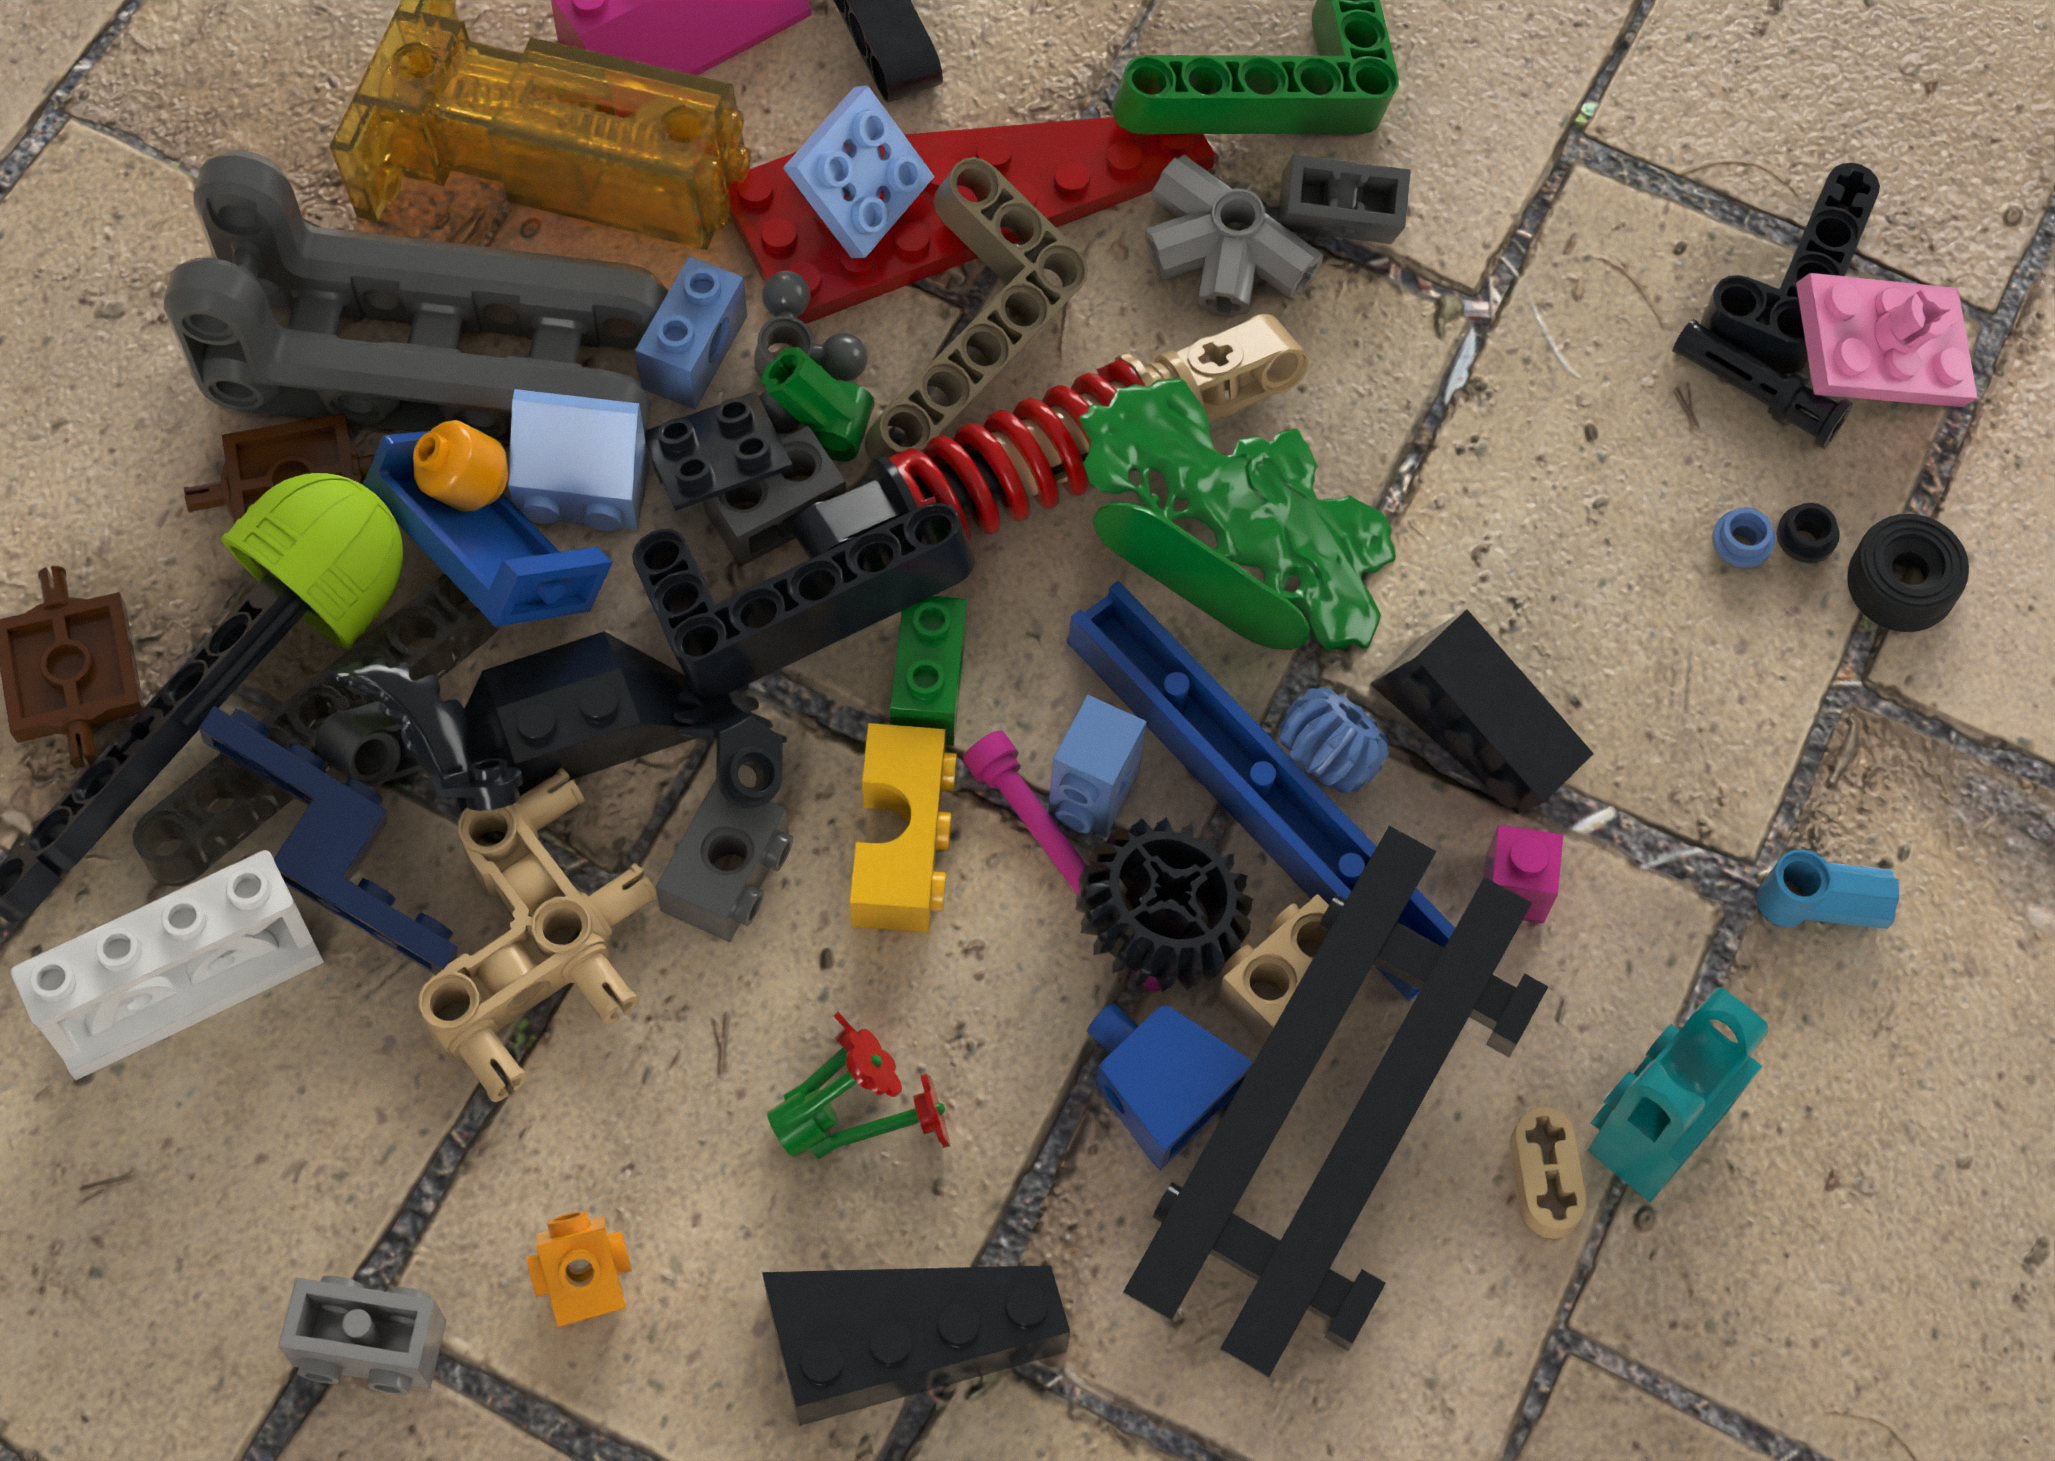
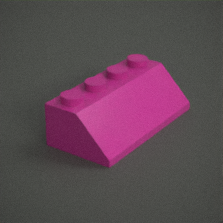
[551,0,811,117]

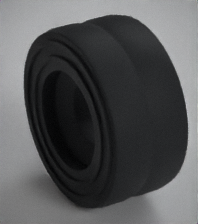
[1847,514,1969,632]

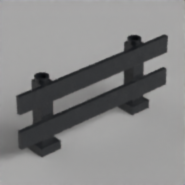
[1123,826,1549,1378]

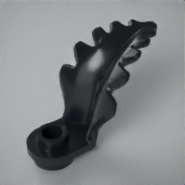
[327,658,523,811]
[673,676,787,809]

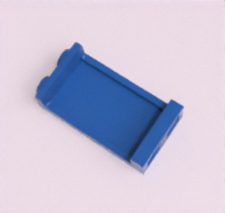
[363,427,613,627]

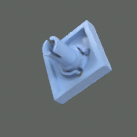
[783,85,935,258]

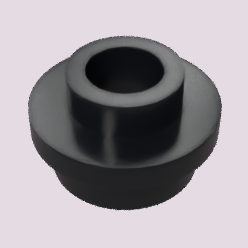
[1776,503,1840,563]

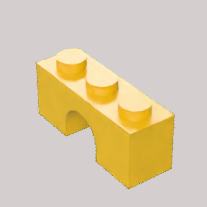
[850,723,957,933]

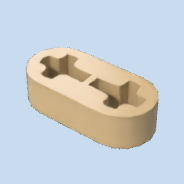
[1510,1106,1587,1239]

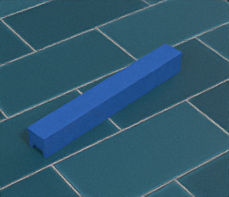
[1066,580,1455,1002]

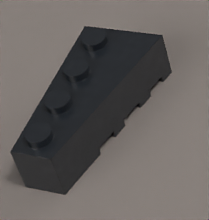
[762,1265,1070,1426]

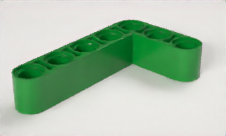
[1112,0,1399,134]

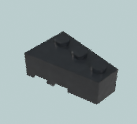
[1370,609,1594,814]

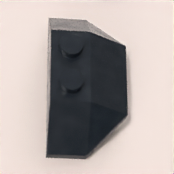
[457,631,697,812]

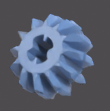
[1279,687,1389,794]

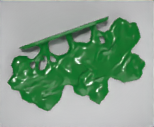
[1079,377,1396,651]

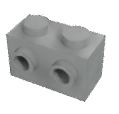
[278,1276,447,1395]

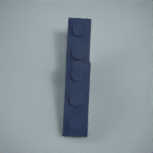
[199,706,458,975]

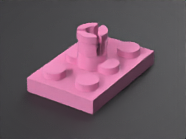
[1796,273,1977,407]

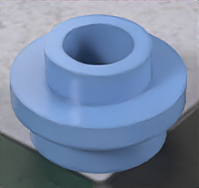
[1712,507,1775,568]

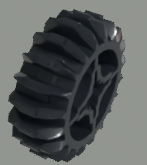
[1075,817,1254,992]

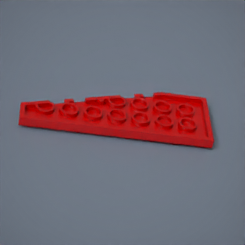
[717,117,1215,324]

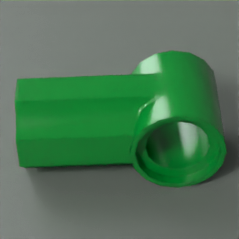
[761,347,875,461]

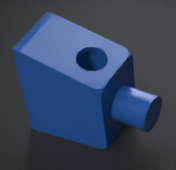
[1087,1003,1253,1171]

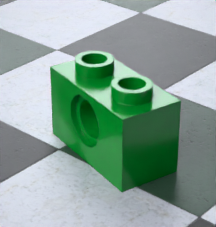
[890,596,967,746]

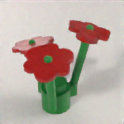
[767,1012,950,1159]

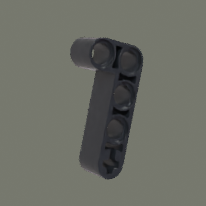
[1700,163,1880,374]

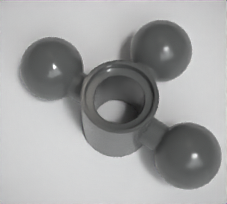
[754,271,868,434]

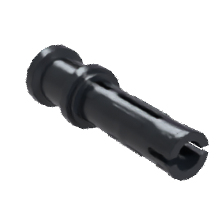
[1672,319,1853,449]

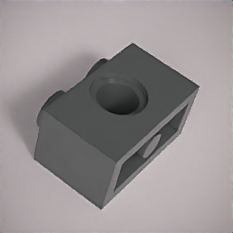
[655,779,793,942]

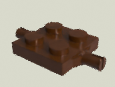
[184,413,374,523]
[0,566,144,768]

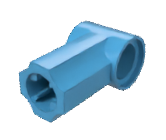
[1756,849,1899,929]

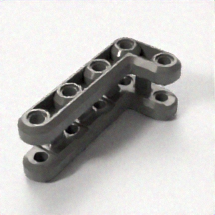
[164,150,668,443]

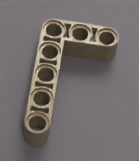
[865,157,1088,461]

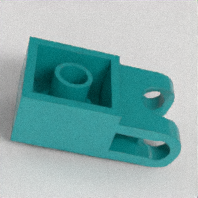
[1587,987,1768,1203]

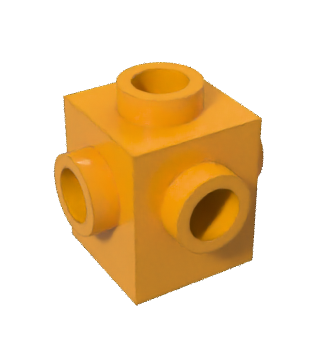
[526,1211,632,1327]

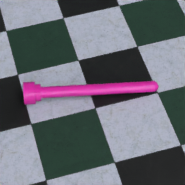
[962,730,1161,991]

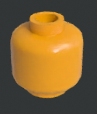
[413,420,509,512]

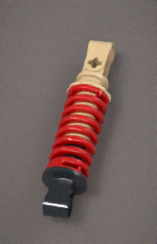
[794,314,1309,559]

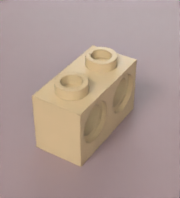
[1218,894,1329,1045]

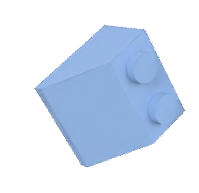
[508,389,650,532]

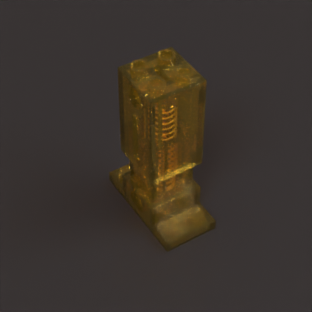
[329,0,751,250]

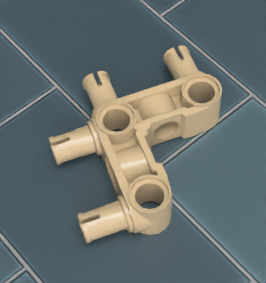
[419,768,658,1102]

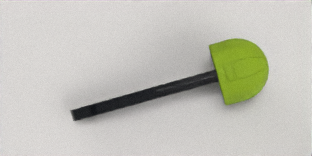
[0,473,403,923]

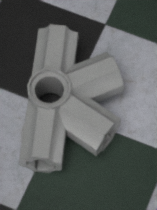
[1145,155,1323,318]

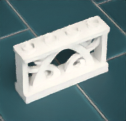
[11,850,324,1080]

